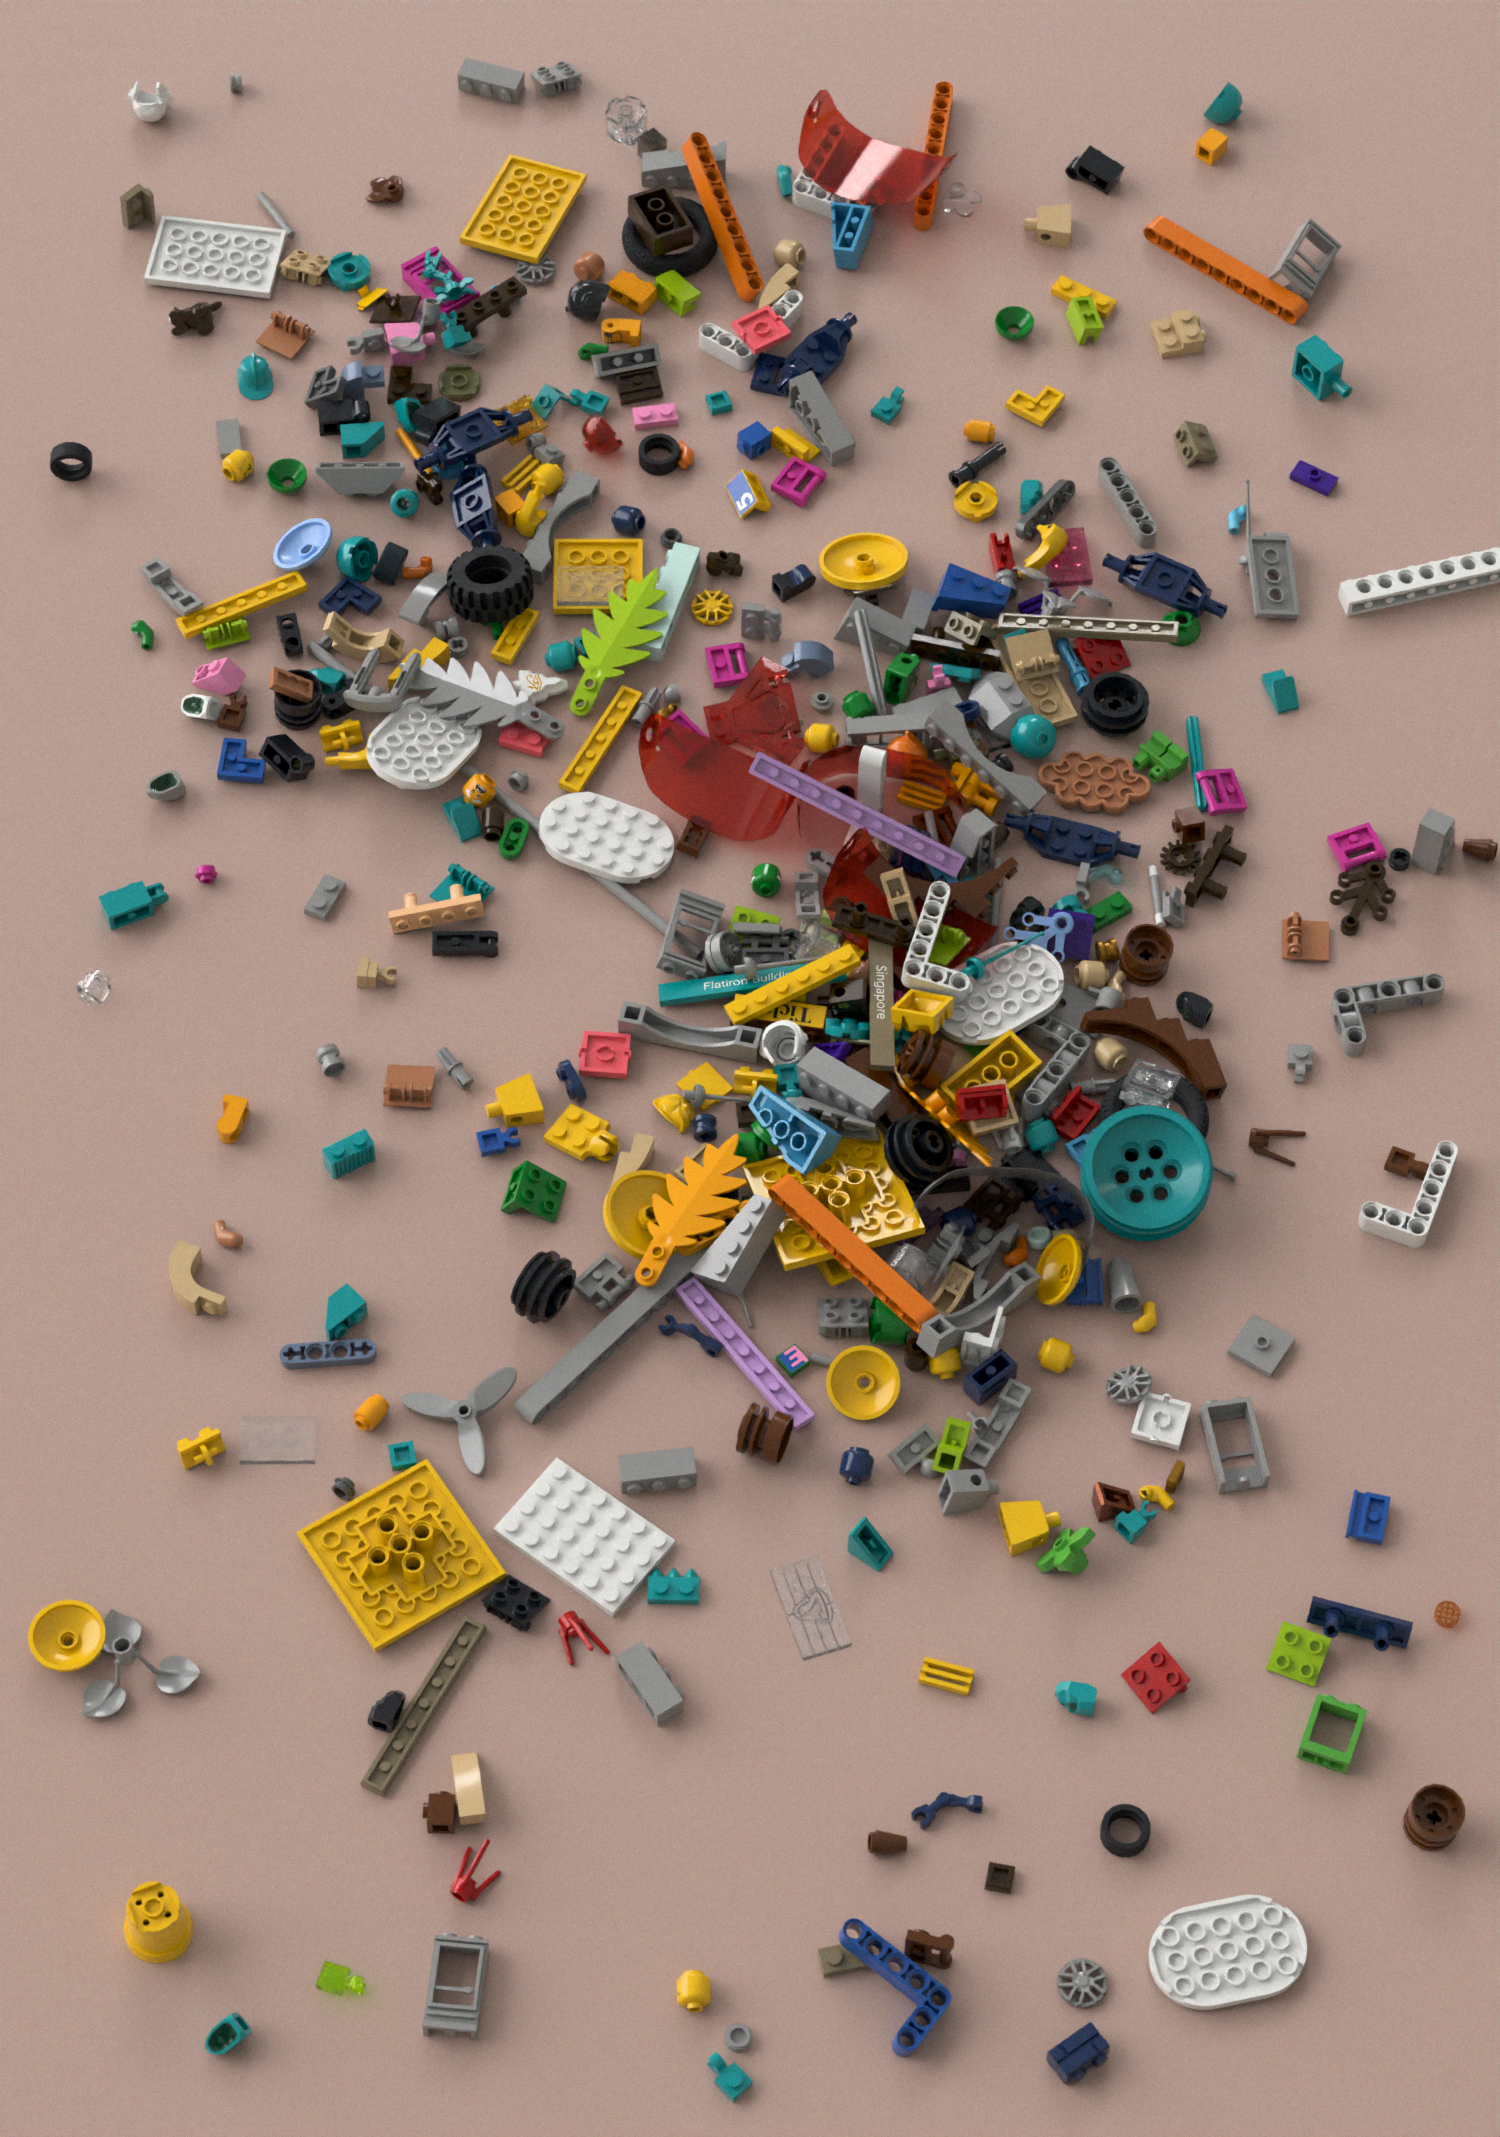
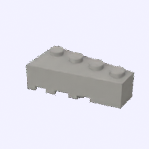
[642,141,726,188]
[788,370,856,467]
[797,1046,891,1123]

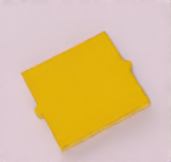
[676,1061,733,1112]

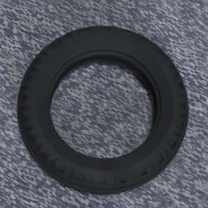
[622,196,718,277]
[1099,1069,1209,1162]

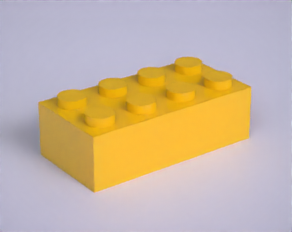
[939,1029,1042,1130]

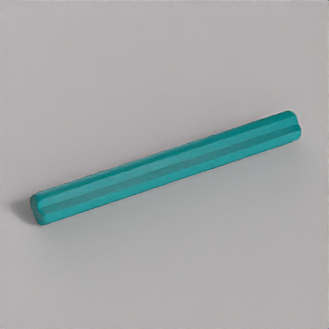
[1186,716,1209,812]

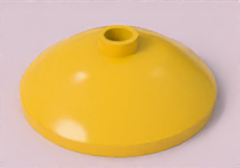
[1036,1234,1083,1306]
[826,1345,901,1420]
[28,1600,106,1672]

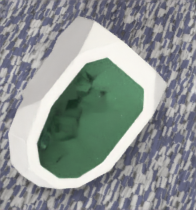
[181,694,222,721]

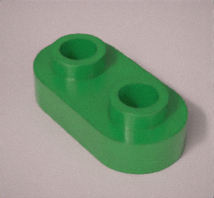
[499,818,529,860]

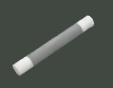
[1148,865,1166,927]

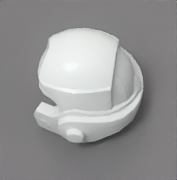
[128,81,173,122]
[759,1020,808,1066]

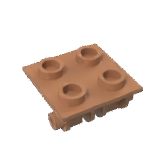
[256,311,315,360]
[1282,912,1329,962]
[383,1064,435,1108]

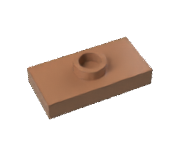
[269,666,314,704]

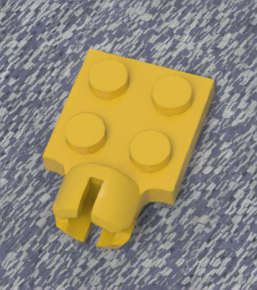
[543,1104,620,1162]

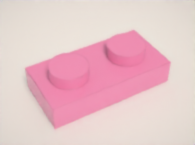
[632,403,678,430]

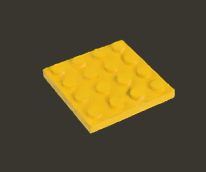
[553,539,643,614]

